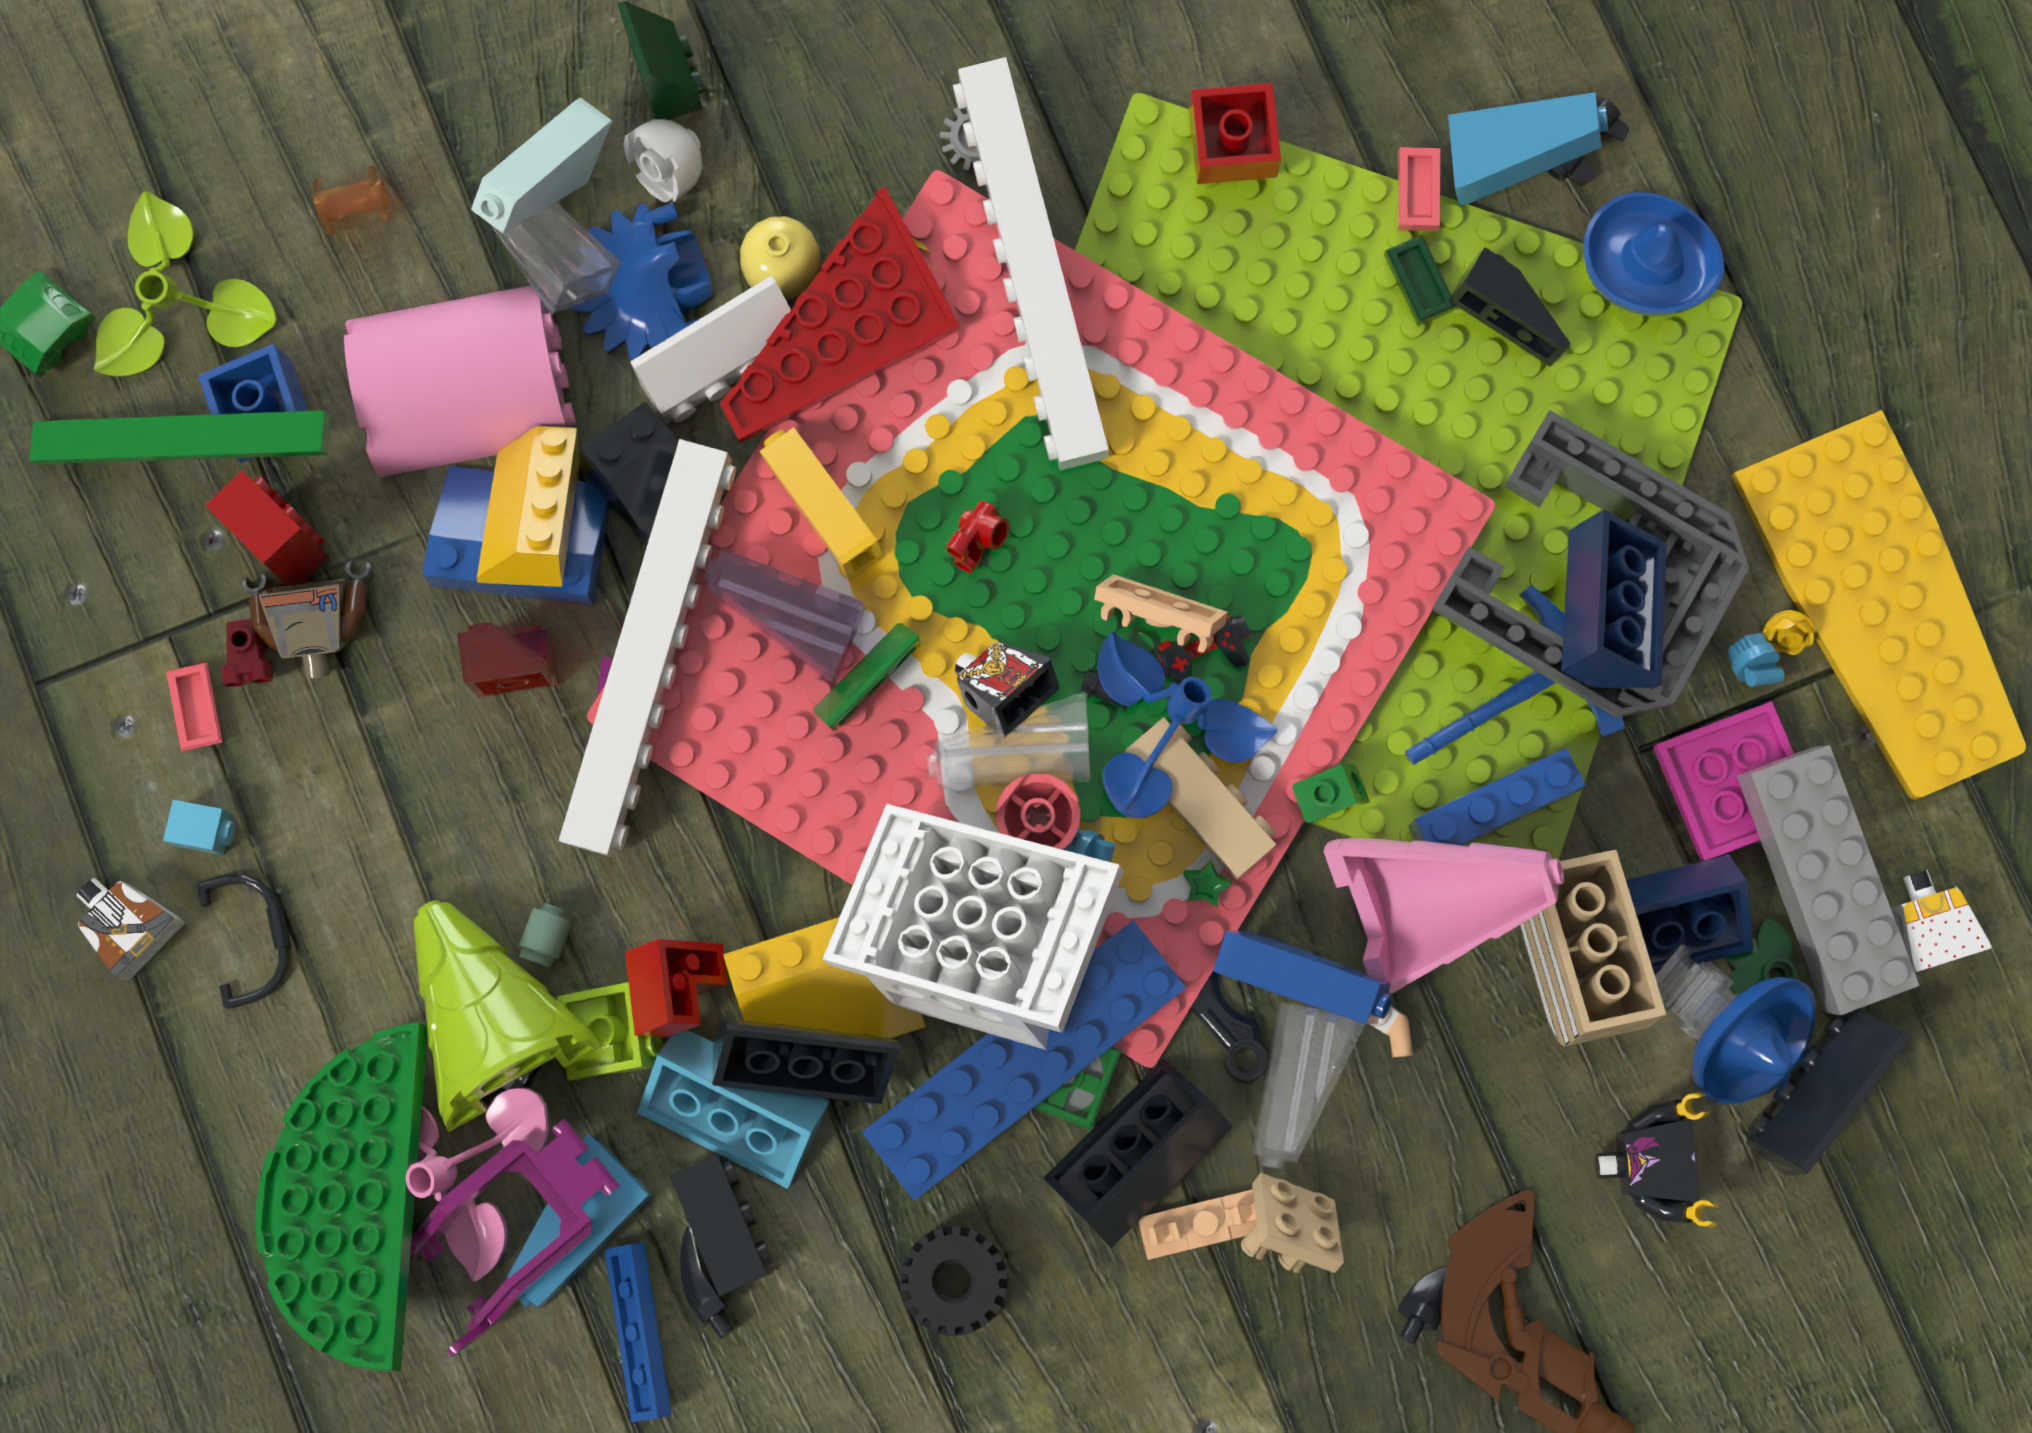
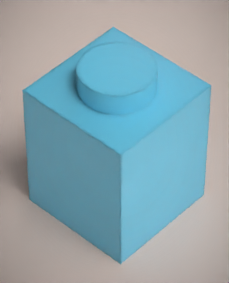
[163,800,235,855]

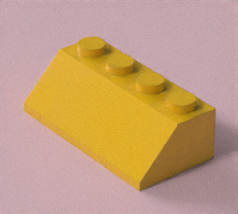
[477,426,579,587]

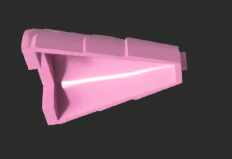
[1323,838,1564,993]

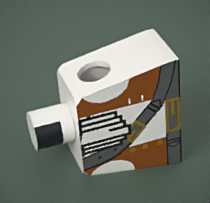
[77,878,185,981]

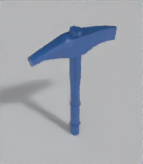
[1405,584,1625,765]

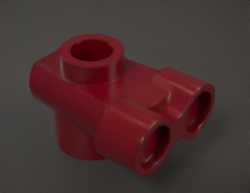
[221,619,273,687]

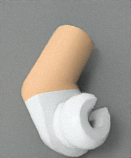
[1369,1006,1413,1058]

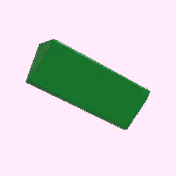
[813,623,921,731]

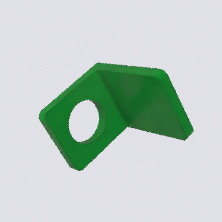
[1292,763,1370,823]

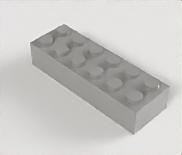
[1737,745,1920,1015]

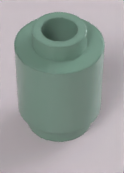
[519,903,573,969]

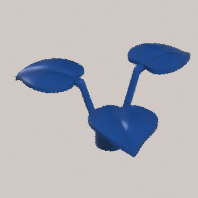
[1098,631,1278,819]

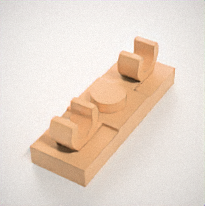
[1094,574,1228,653]
[1138,1189,1257,1260]

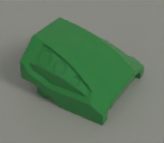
[0,270,96,378]

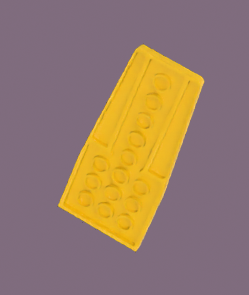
[1731,410,2026,800]

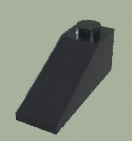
[1448,247,1571,367]

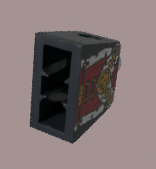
[955,642,1060,738]

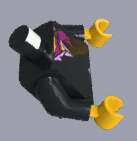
[1595,1092,1719,1228]

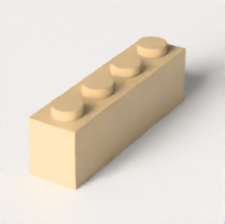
[1125,717,1276,881]

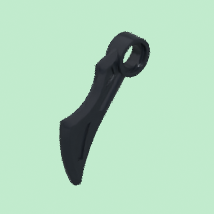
[1190,971,1268,1083]

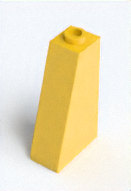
[760,427,883,579]

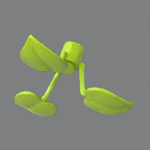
[94,191,277,377]

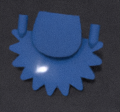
[567,203,714,360]

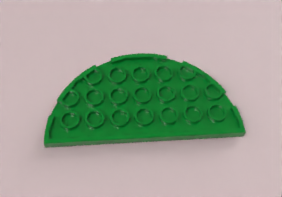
[255,1022,427,1372]

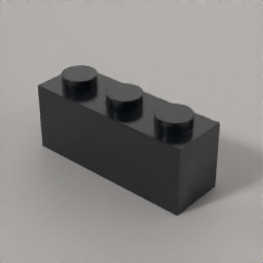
[670,1155,773,1296]

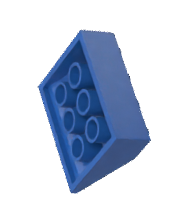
[422,466,610,606]

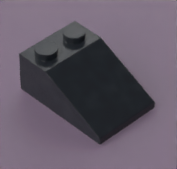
[579,402,678,546]

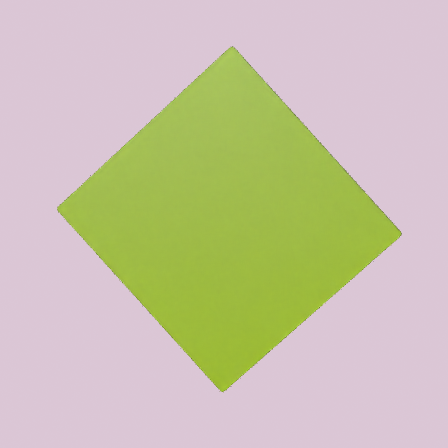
[1075,93,1742,859]

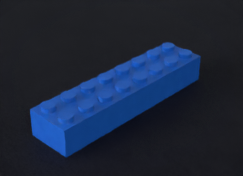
[862,920,1186,1201]

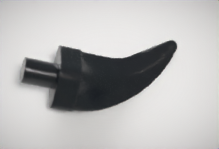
[680,1226,734,1340]
[1397,1267,1447,1344]

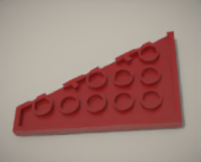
[720,187,960,443]

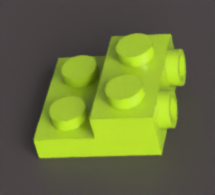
[557,982,663,1081]

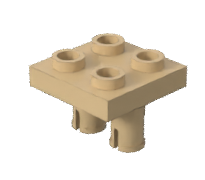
[1241,1173,1344,1273]

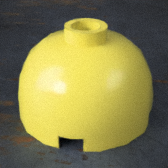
[740,216,821,300]

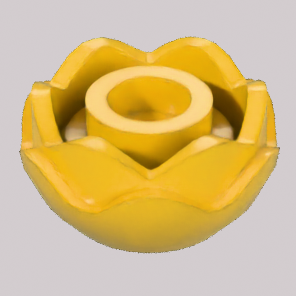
[1763,610,1816,655]

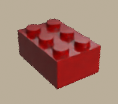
[205,470,329,586]

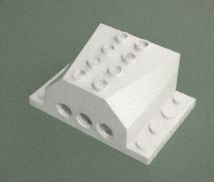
[823,804,1124,1050]

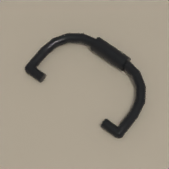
[197,874,291,1009]

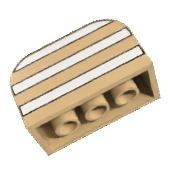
[1520,850,1666,1046]

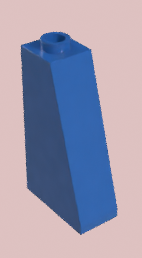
[1213,931,1392,1025]

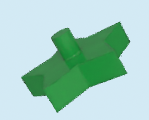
[1183,860,1232,907]

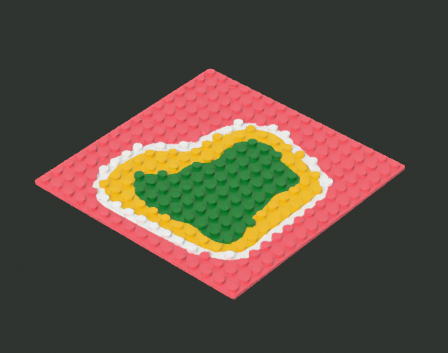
[587,170,1495,1068]

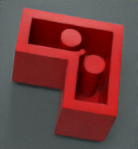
[625,939,728,1037]

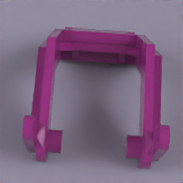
[410,1119,621,1358]

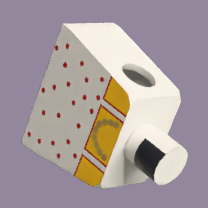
[1891,870,1992,972]

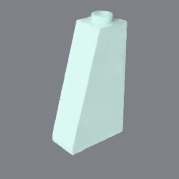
[471,98,612,233]

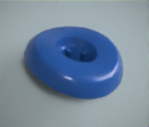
[1584,192,1724,316]
[1692,977,1816,1104]

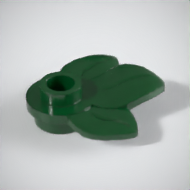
[1724,918,1799,996]

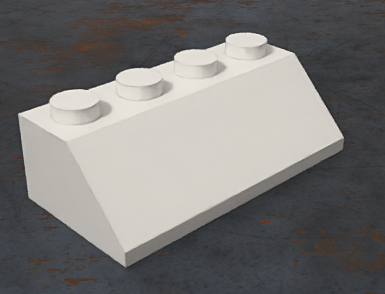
[630,276,791,424]

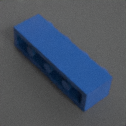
[1408,748,1586,846]

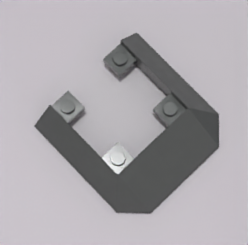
[1431,410,1749,718]

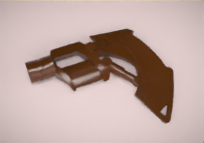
[1436,1189,1635,1433]

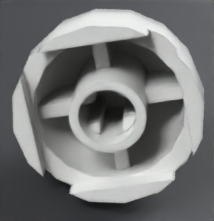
[623,119,702,202]

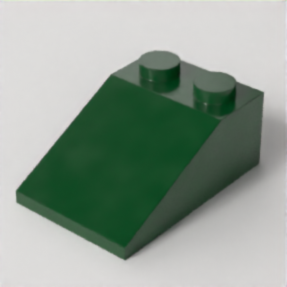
[617,1,706,120]

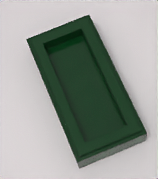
[1384,235,1457,326]

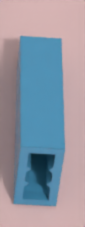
[1448,92,1608,205]
[507,1134,653,1308]

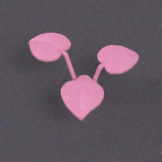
[406,1088,549,1282]

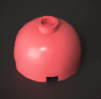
[996,773,1081,850]

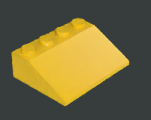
[723,917,926,1039]

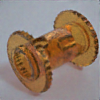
[313,166,390,235]

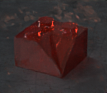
[457,623,560,698]

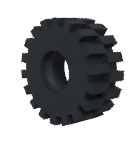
[899,1226,1008,1336]

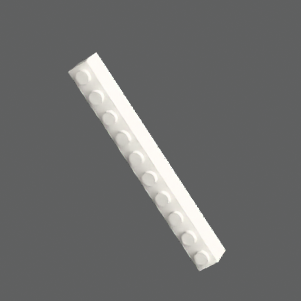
[953,57,1109,470]
[559,439,736,858]

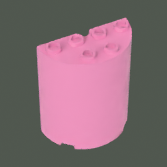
[344,283,576,477]

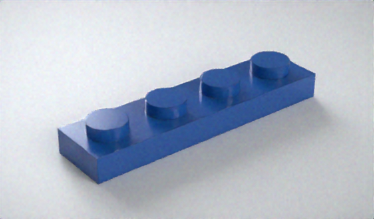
[604,1242,672,1422]

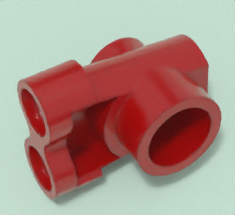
[945,501,1010,574]

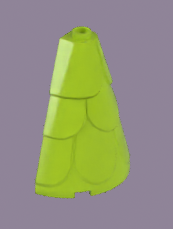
[413,900,602,1132]

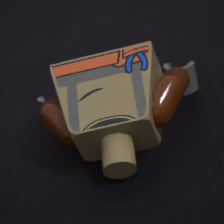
[242,561,374,678]

